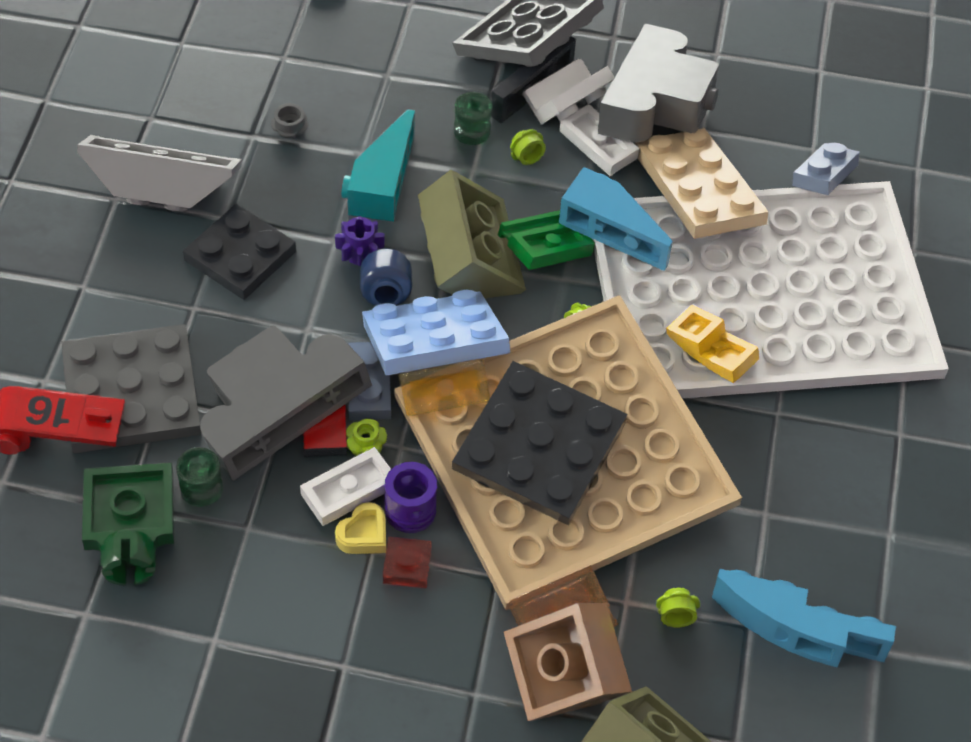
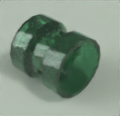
[453,92,492,145]
[176,447,223,507]

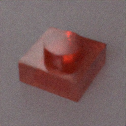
[383,536,432,588]

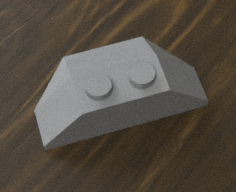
[77,135,242,211]

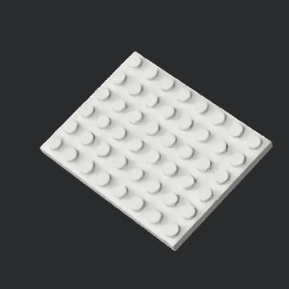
[592,181,949,398]

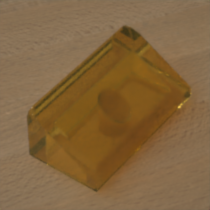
[398,359,490,417]

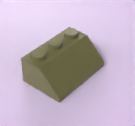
[418,169,526,298]
[582,686,711,742]

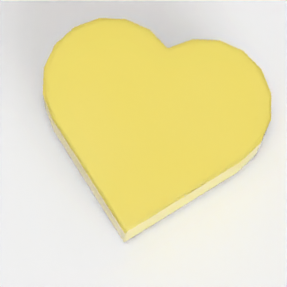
[335,502,386,554]

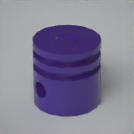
[385,462,437,533]

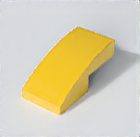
[666,305,759,383]

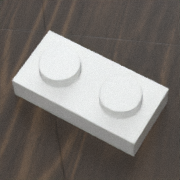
[560,104,639,176]
[300,447,391,526]

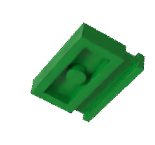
[497,210,595,270]

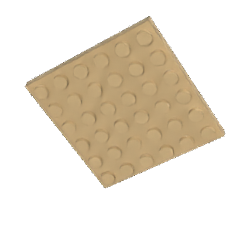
[394,295,742,610]

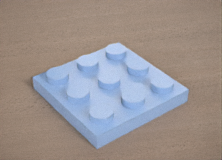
[362,290,510,376]

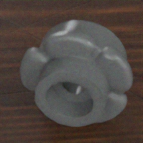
[271,103,308,138]

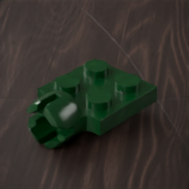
[82,462,174,586]

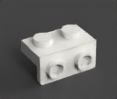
[523,59,615,125]

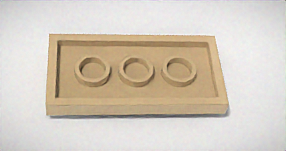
[635,128,768,239]

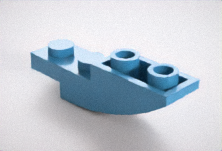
[712,569,896,668]

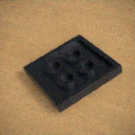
[452,361,628,526]

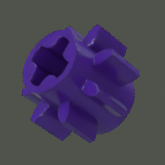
[335,216,385,266]

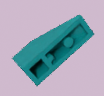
[341,109,415,222]

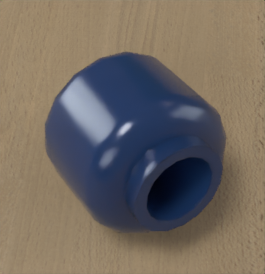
[360,248,413,306]

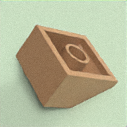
[504,603,632,721]

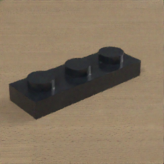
[490,36,576,124]

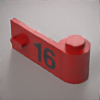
[0,386,125,455]

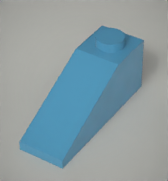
[559,167,673,271]

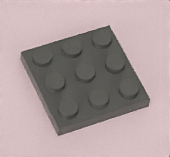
[453,0,604,67]
[61,324,202,454]

